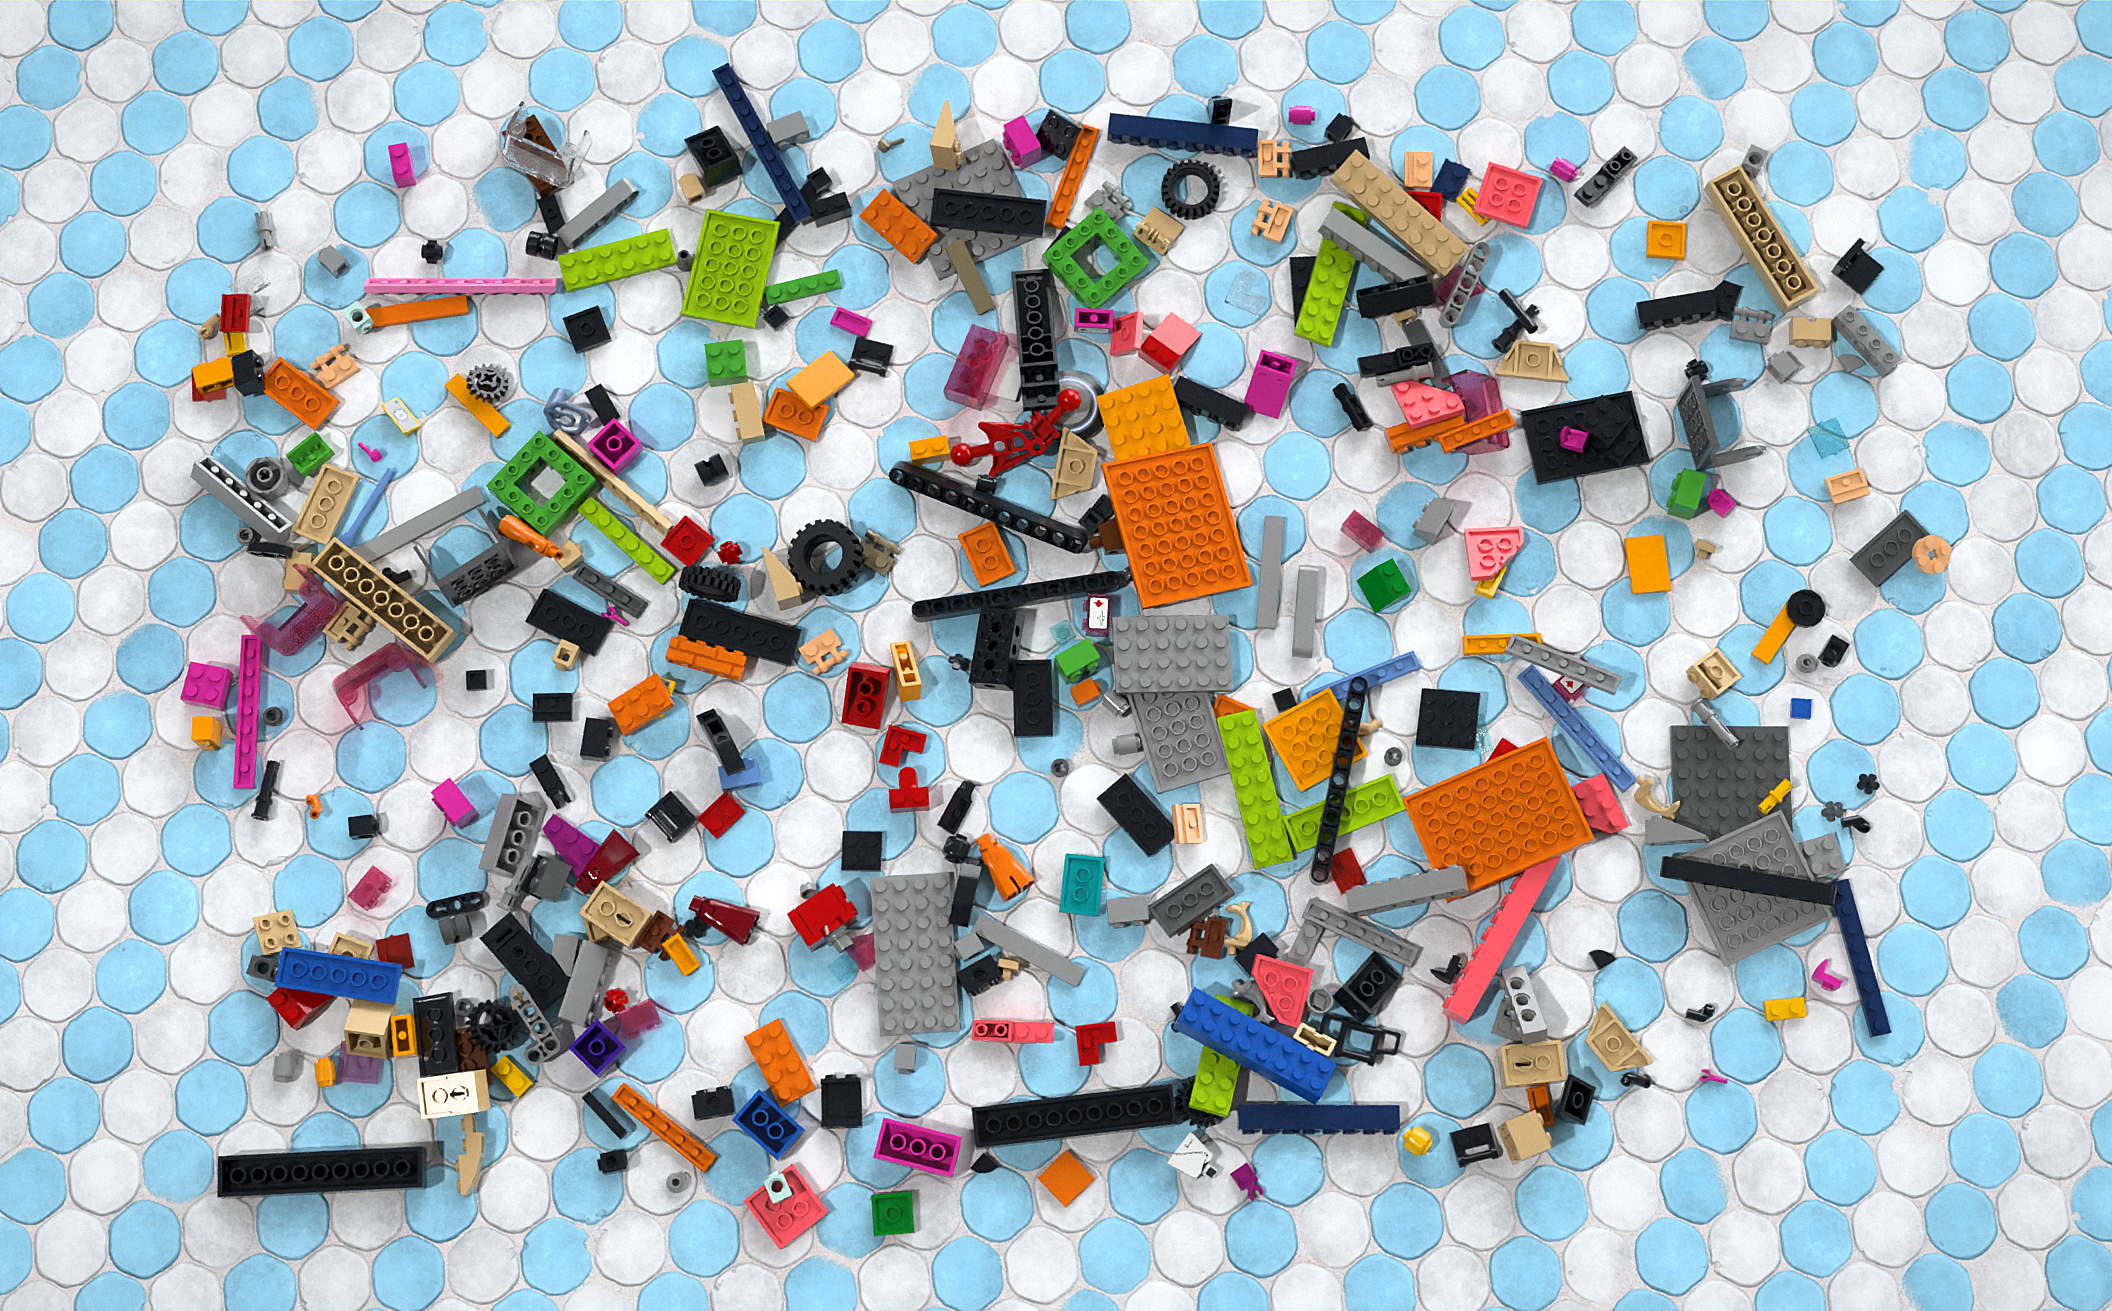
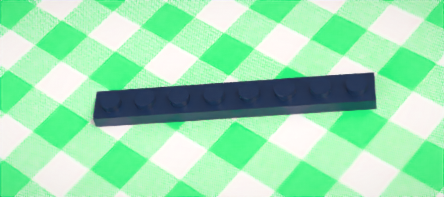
[1828,879,1892,1038]

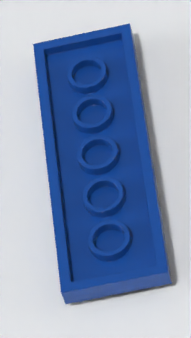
[274,947,403,1005]

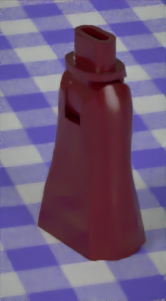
[574,828,641,895]
[688,895,760,947]

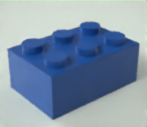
[732,1090,806,1162]

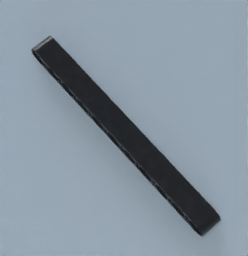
[889,461,1089,554]
[911,571,1120,622]
[1309,676,1368,886]

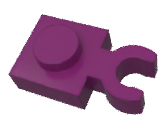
[1230,1163,1263,1201]

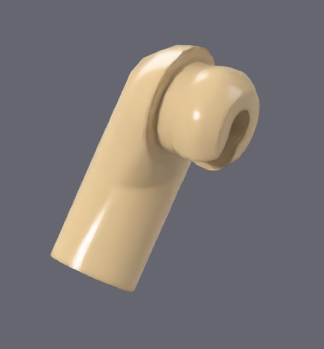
[199,313,221,339]
[1351,718,1381,736]

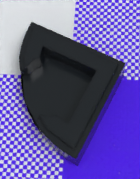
[1588,950,1616,970]
[970,1153,998,1174]

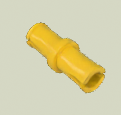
[1757,779,1794,815]

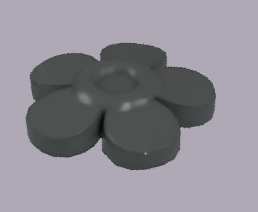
[1821,801,1844,822]

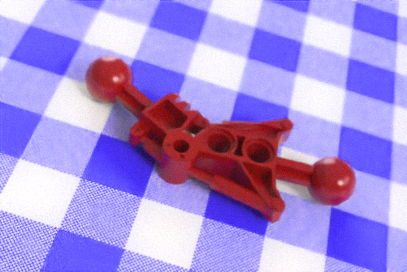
[950,388,1082,477]

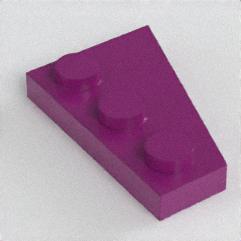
[542,813,600,879]

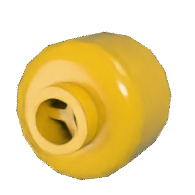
[1402,1126,1433,1156]

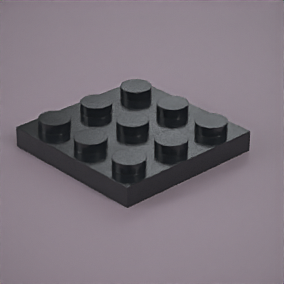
[1415,688,1481,751]

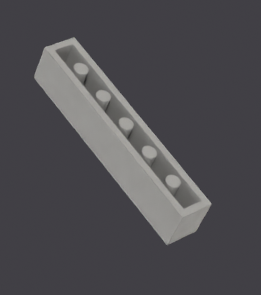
[1317,208,1427,283]
[191,453,293,544]
[1346,865,1469,918]

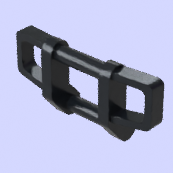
[1319,1014,1401,1067]

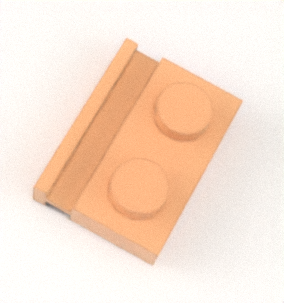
[1404,151,1433,190]
[1824,468,1871,506]
[1171,804,1204,844]

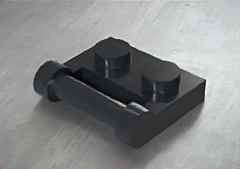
[848,337,894,378]
[645,791,697,844]
[1449,1123,1499,1168]

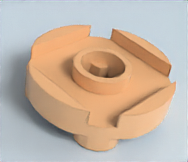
[1912,535,1951,574]

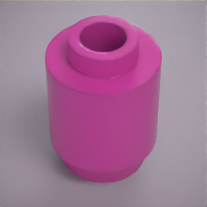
[1288,105,1315,125]
[1549,157,1578,183]

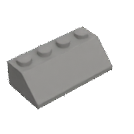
[478,793,546,879]
[558,939,613,1028]

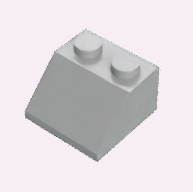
[1412,498,1456,546]

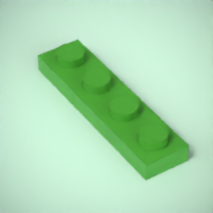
[765,269,842,307]

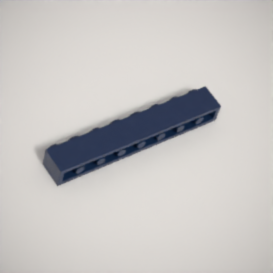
[1107,113,1259,158]
[1237,1105,1400,1135]

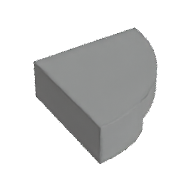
[1837,354,1864,374]

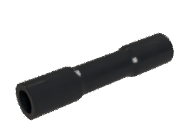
[1499,288,1538,334]

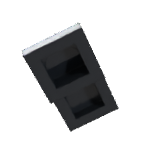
[584,383,620,426]
[1078,494,1114,535]

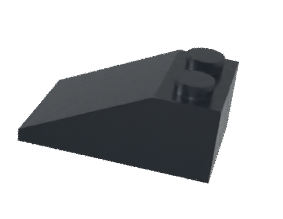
[684,125,743,188]
[1332,952,1403,1024]

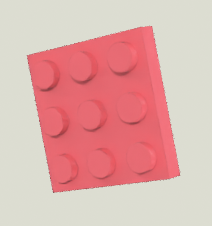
[1472,162,1543,230]
[744,1164,829,1250]

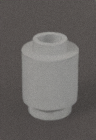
[1101,689,1130,718]
[1112,733,1141,756]
[272,1053,295,1083]

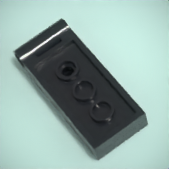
[479,912,570,1011]

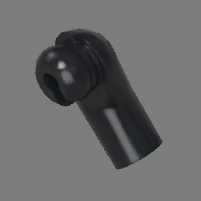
[382,567,412,585]
[1840,815,1871,833]
[1620,1072,1651,1089]

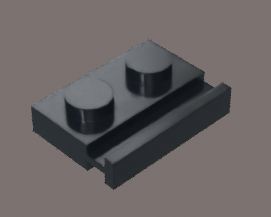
[532,693,573,723]

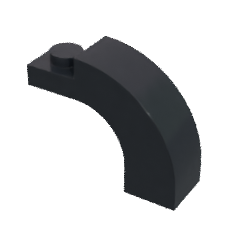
[949,856,984,928]

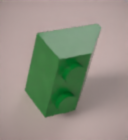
[1357,558,1411,614]

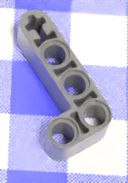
[508,984,561,1066]

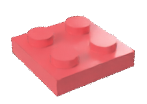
[1110,311,1143,357]

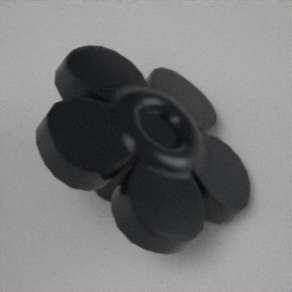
[948,654,970,671]
[1857,773,1880,795]
[685,916,708,939]

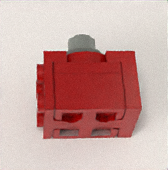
[787,882,858,954]

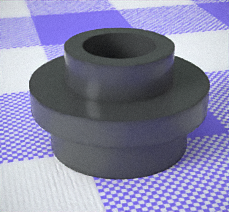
[263,707,283,726]

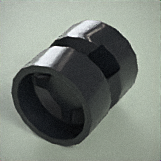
[525,231,559,261]
[694,453,729,487]

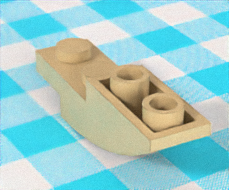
[455,1113,485,1197]

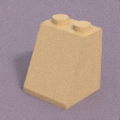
[344,999,397,1059]

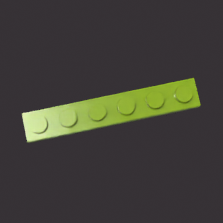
[577,496,675,586]

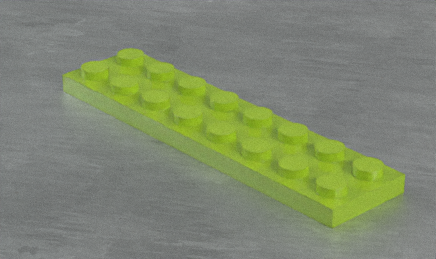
[1293,201,1368,348]
[1216,709,1294,870]

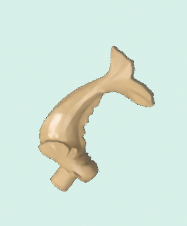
[1634,775,1680,821]
[1223,901,1252,956]

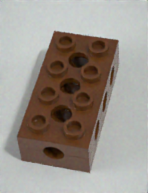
[501,114,574,198]

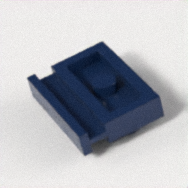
[1430,158,1471,203]

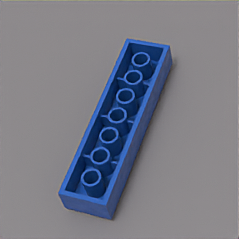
[1173,987,1337,1104]

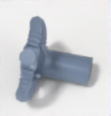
[543,388,590,436]

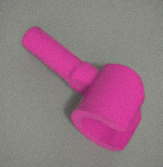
[358,442,383,462]
[601,607,627,626]
[1699,1069,1727,1084]

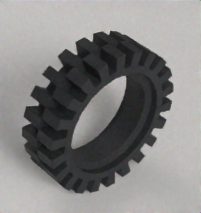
[1161,159,1220,220]
[678,565,741,603]

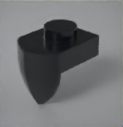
[1430,955,1462,985]

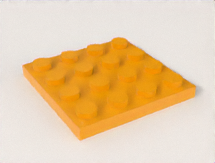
[1096,374,1192,461]
[1261,688,1369,793]

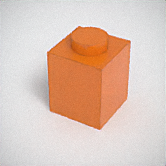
[1070,678,1101,709]

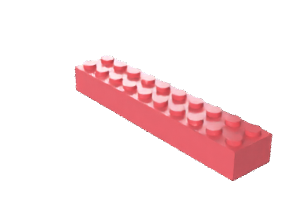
[1442,855,1562,1025]

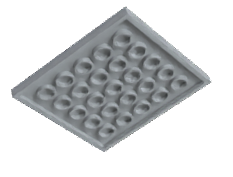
[892,138,1037,281]
[1675,810,1833,967]

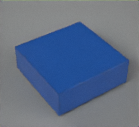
[1790,698,1812,720]

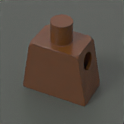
[1088,518,1126,556]

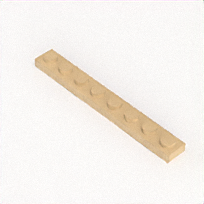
[552,429,673,537]

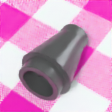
[677,250,694,272]

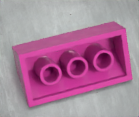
[873,1117,962,1179]

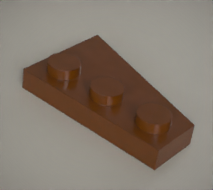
[456,1024,493,1085]

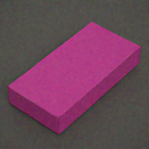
[830,307,872,338]

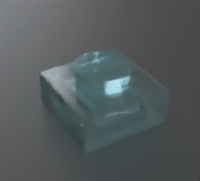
[1050,619,1076,646]

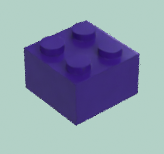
[568,1019,628,1078]

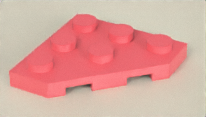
[1391,380,1465,430]
[1464,526,1524,581]
[1571,773,1629,835]
[1251,954,1314,1028]

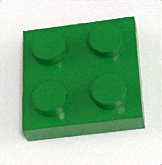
[871,1192,915,1237]

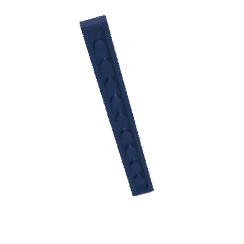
[712,63,813,225]

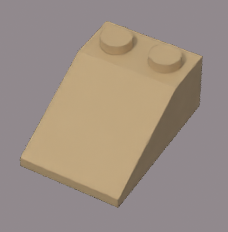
[930,100,963,171]
[761,546,804,611]

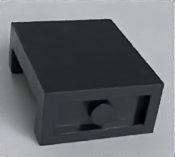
[820,1074,863,1129]

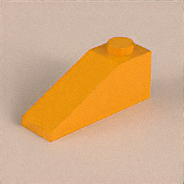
[890,641,921,702]

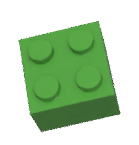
[704,339,748,387]
[1666,468,1707,520]
[1054,637,1100,685]

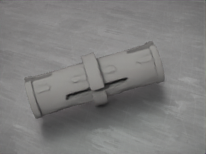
[254,211,274,251]

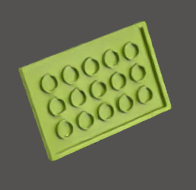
[680,209,781,329]

